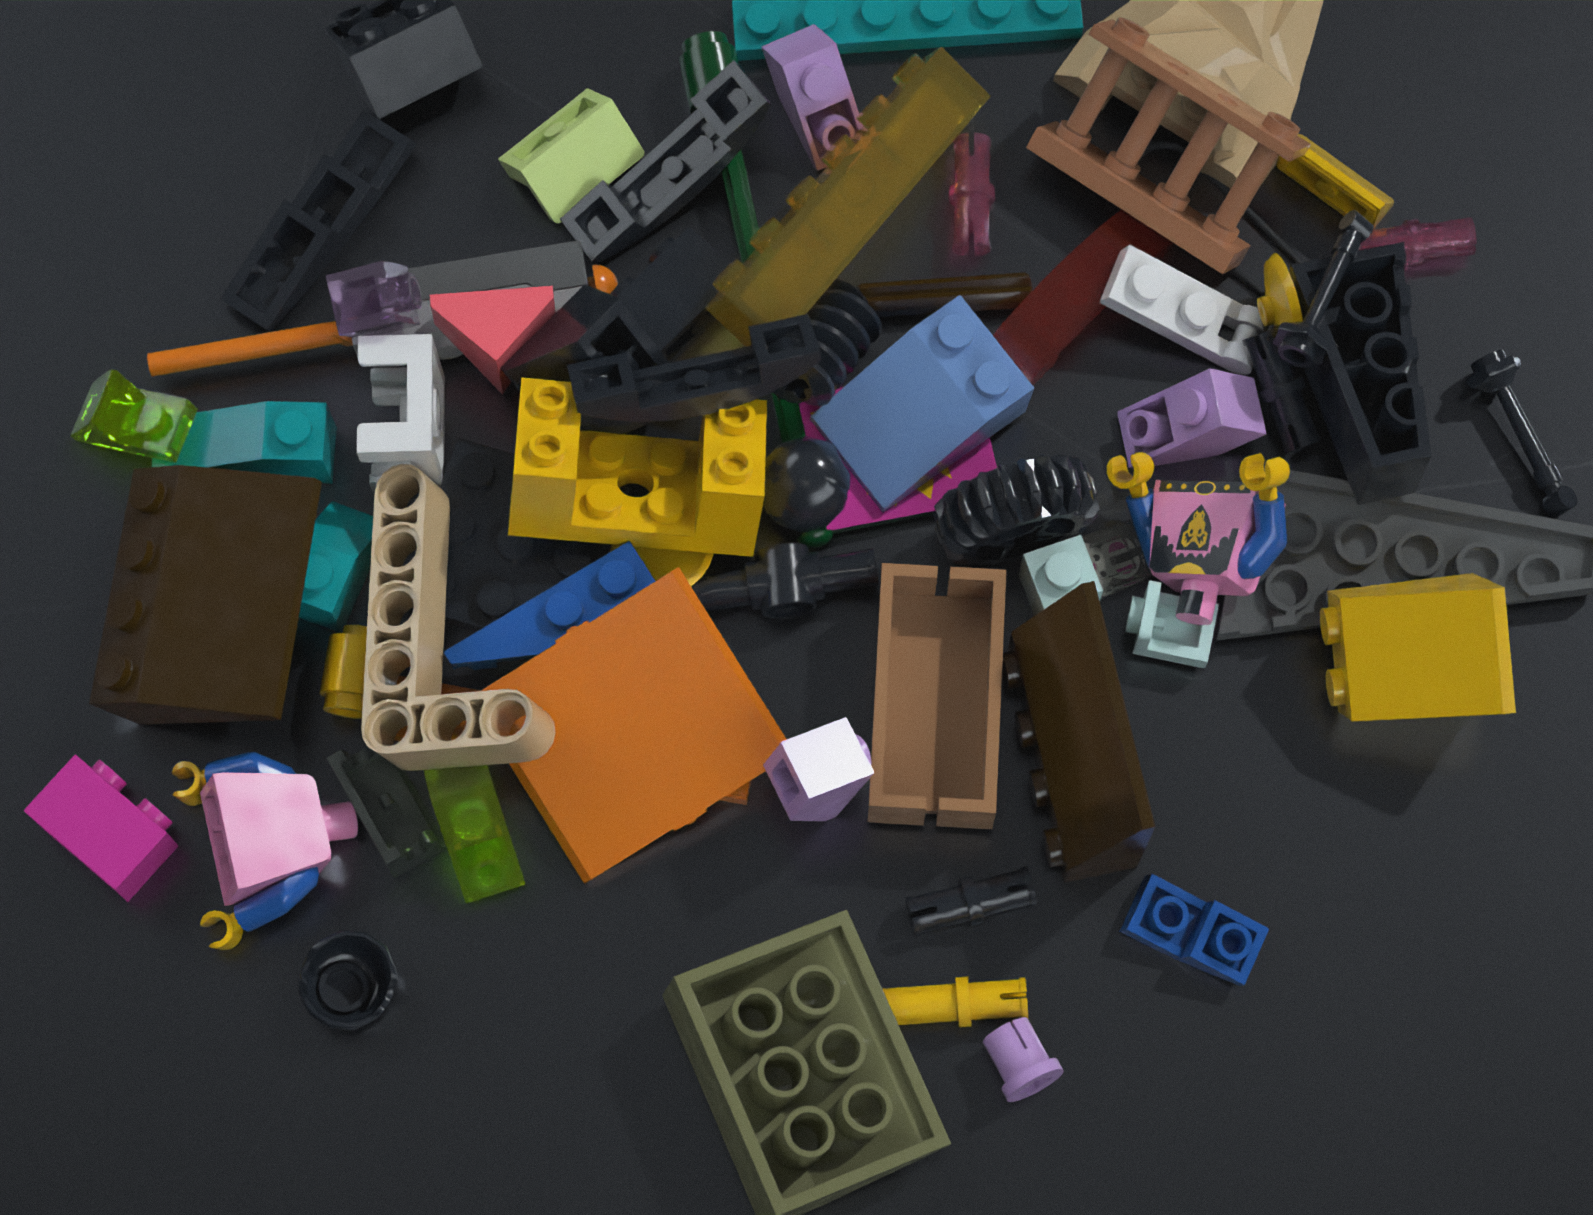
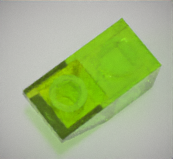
[424,765,525,903]

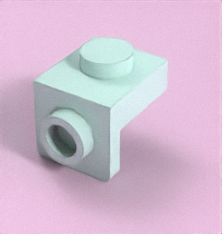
[1125,580,1219,669]

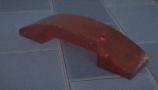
[993,210,1175,385]

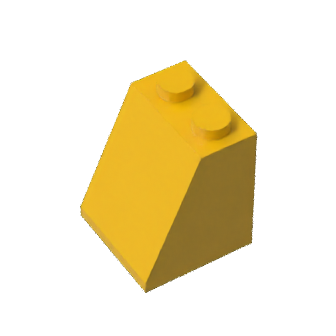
[1320,573,1516,721]

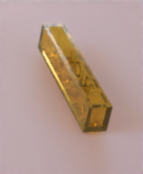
[705,47,991,347]

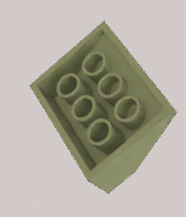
[662,910,951,1215]

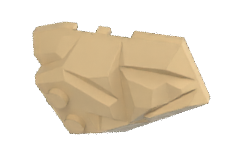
[1053,0,1324,189]

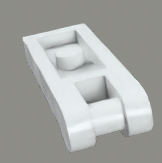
[1099,245,1269,375]

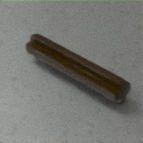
[857,272,1032,318]

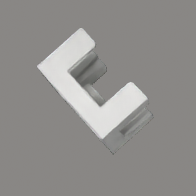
[357,334,445,492]

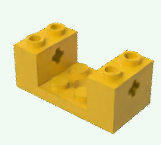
[508,378,767,557]

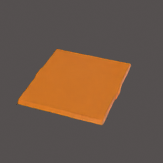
[481,567,787,884]

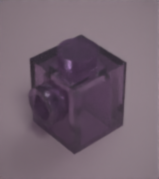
[326,261,422,338]

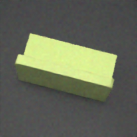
[498,88,644,223]

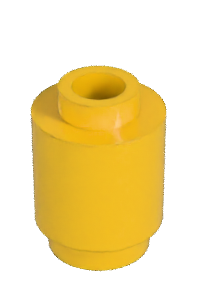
[319,625,367,719]

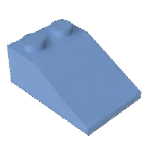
[810,295,1035,513]

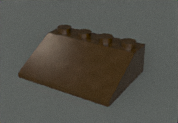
[89,465,322,724]
[1002,581,1155,883]

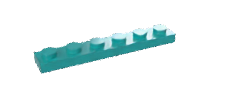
[732,0,1084,61]

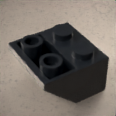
[323,0,483,119]
[501,284,670,434]

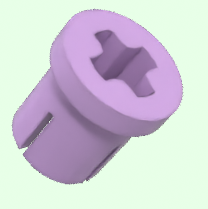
[983,1017,1064,1102]

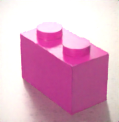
[23,754,178,902]

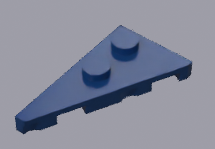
[444,541,655,670]

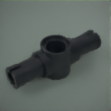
[692,543,879,618]

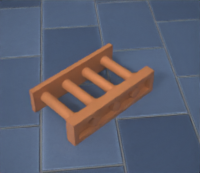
[1026,17,1311,274]

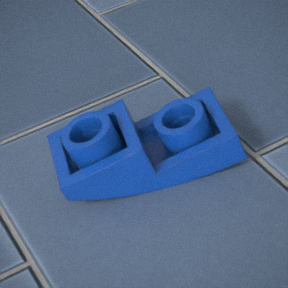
[1119,874,1269,986]

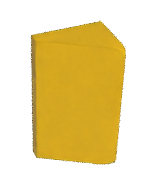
[1276,134,1394,230]

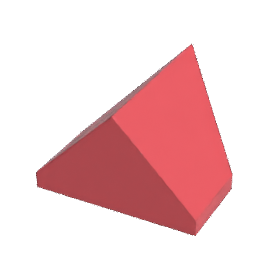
[430,286,555,395]

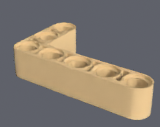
[361,464,556,771]

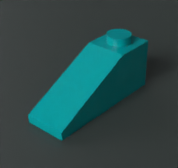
[152,401,337,484]

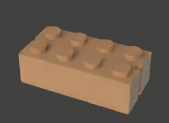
[868,563,1006,829]

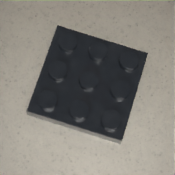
[407,438,631,632]

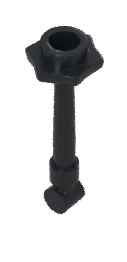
[1273,210,1374,368]
[1466,349,1578,518]

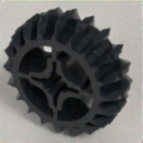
[933,454,1100,568]

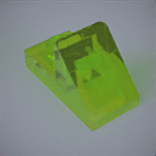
[71,369,198,463]

